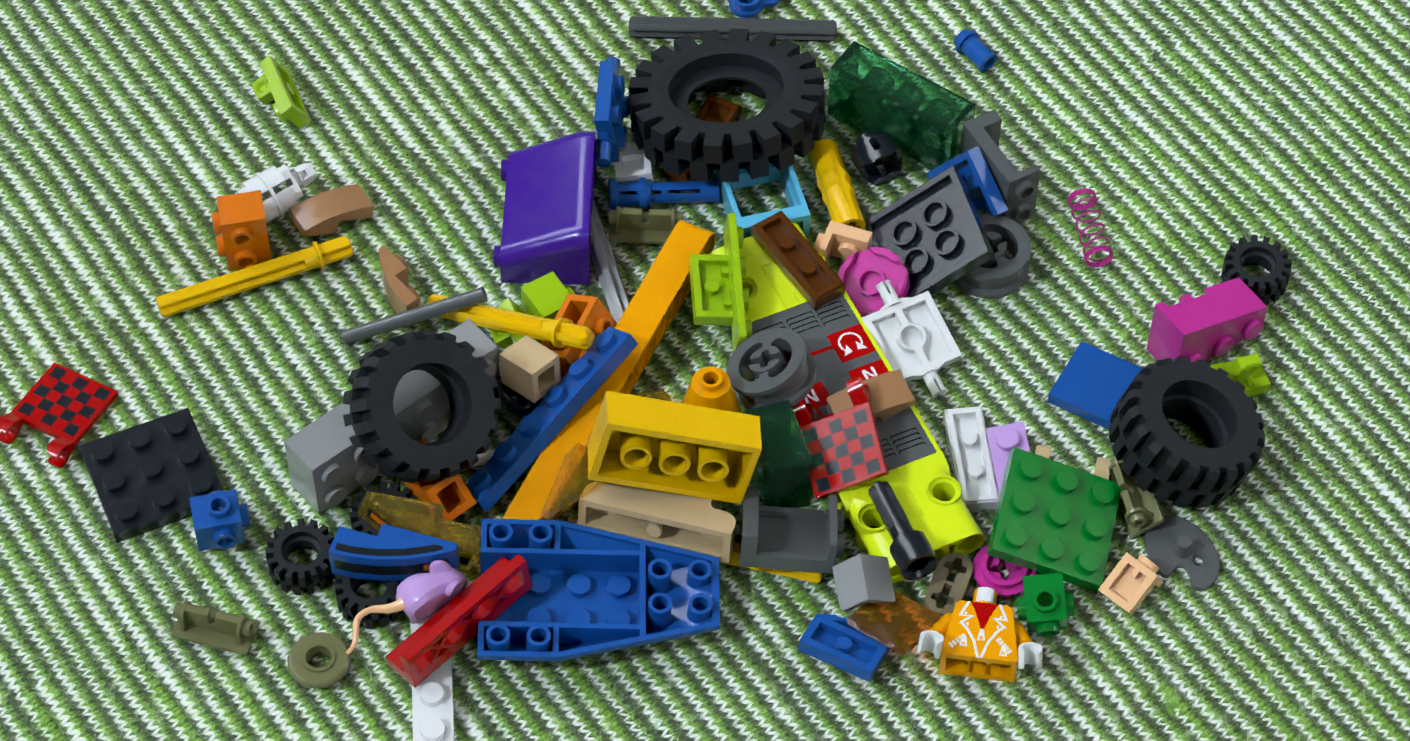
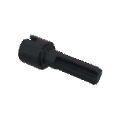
[868,481,938,581]

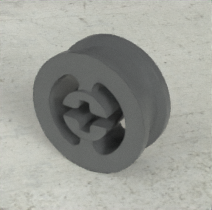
[954,214,1031,299]
[726,328,818,415]

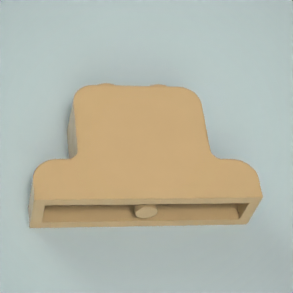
[577,483,736,564]

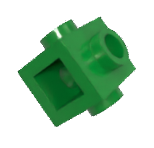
[1016,573,1075,637]

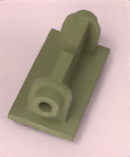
[608,206,683,245]
[1108,457,1165,539]
[171,600,260,656]

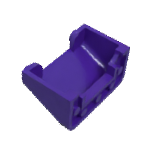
[493,131,597,285]

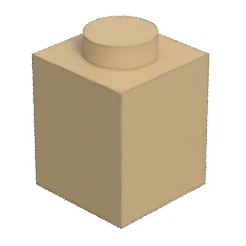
[499,335,561,403]

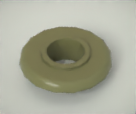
[287,632,351,689]

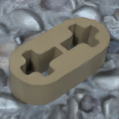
[924,552,973,623]

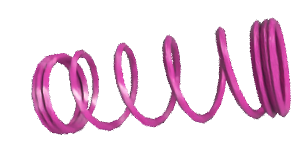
[1068,188,1114,267]

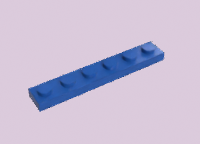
[466,326,638,512]

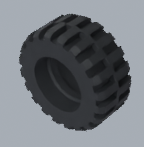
[343,330,501,483]
[1109,357,1265,508]

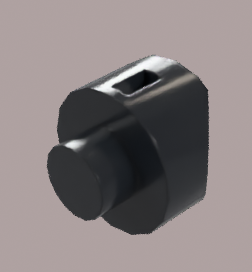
[852,131,903,186]

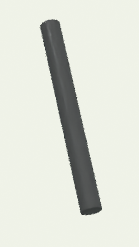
[342,287,488,345]

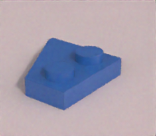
[927,146,1008,216]

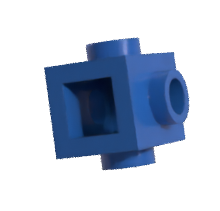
[189,489,251,551]

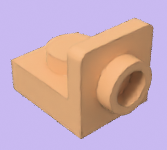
[814,220,872,264]
[1098,552,1163,616]

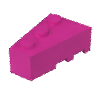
[1147,277,1267,363]

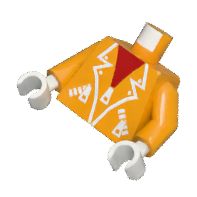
[916,587,1043,683]

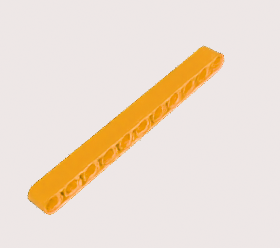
[503,220,716,520]

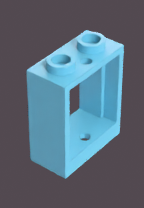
[716,162,811,239]

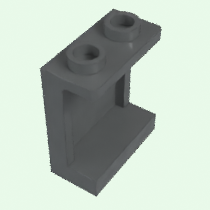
[960,110,1040,224]
[739,486,845,574]

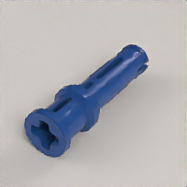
[608,177,719,210]

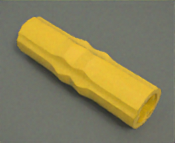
[808,139,866,230]

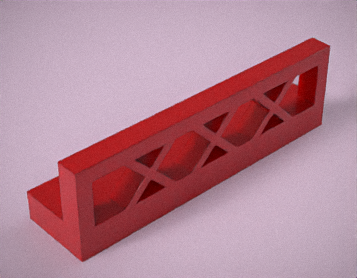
[386,554,532,688]

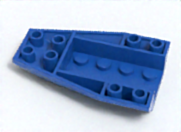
[477,519,720,661]

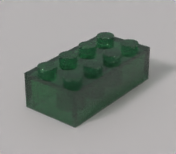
[828,41,976,170]

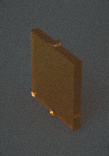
[847,591,941,656]

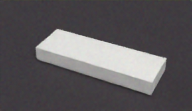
[943,406,999,511]

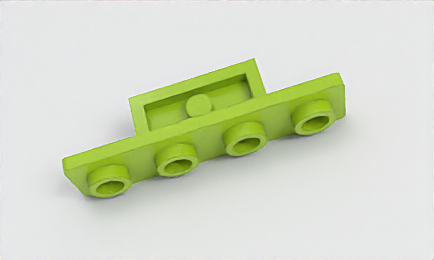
[689,213,752,352]

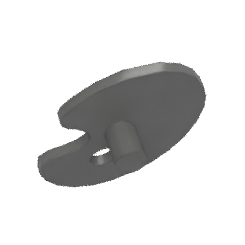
[1144,515,1220,592]

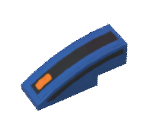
[328,524,460,581]

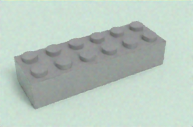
[284,319,500,514]

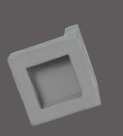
[832,554,895,611]

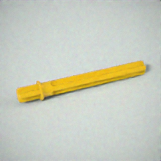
[156,236,353,317]
[425,294,595,350]

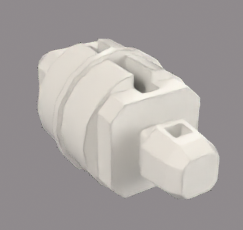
[235,163,317,224]

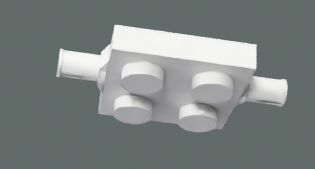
[862,280,962,398]

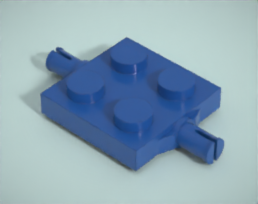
[594,57,630,167]

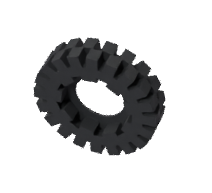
[628,29,826,183]

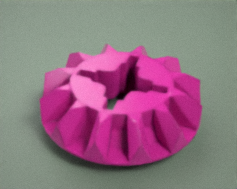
[972,545,1035,600]

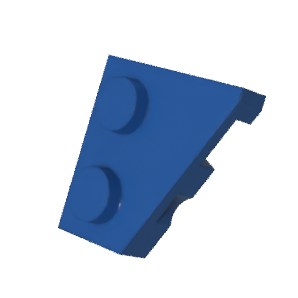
[798,614,904,682]

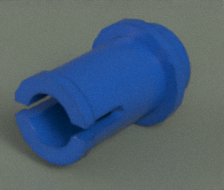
[953,29,998,72]

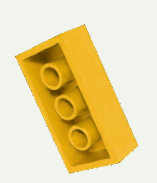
[588,391,762,504]

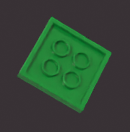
[987,447,1122,592]

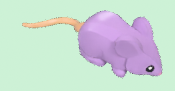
[346,560,467,654]

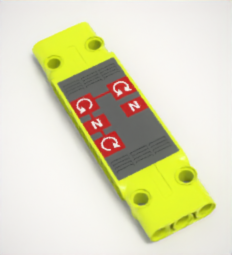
[709,223,985,583]

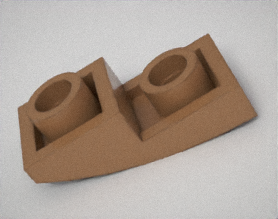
[288,184,374,237]
[378,246,421,328]
[826,369,917,421]

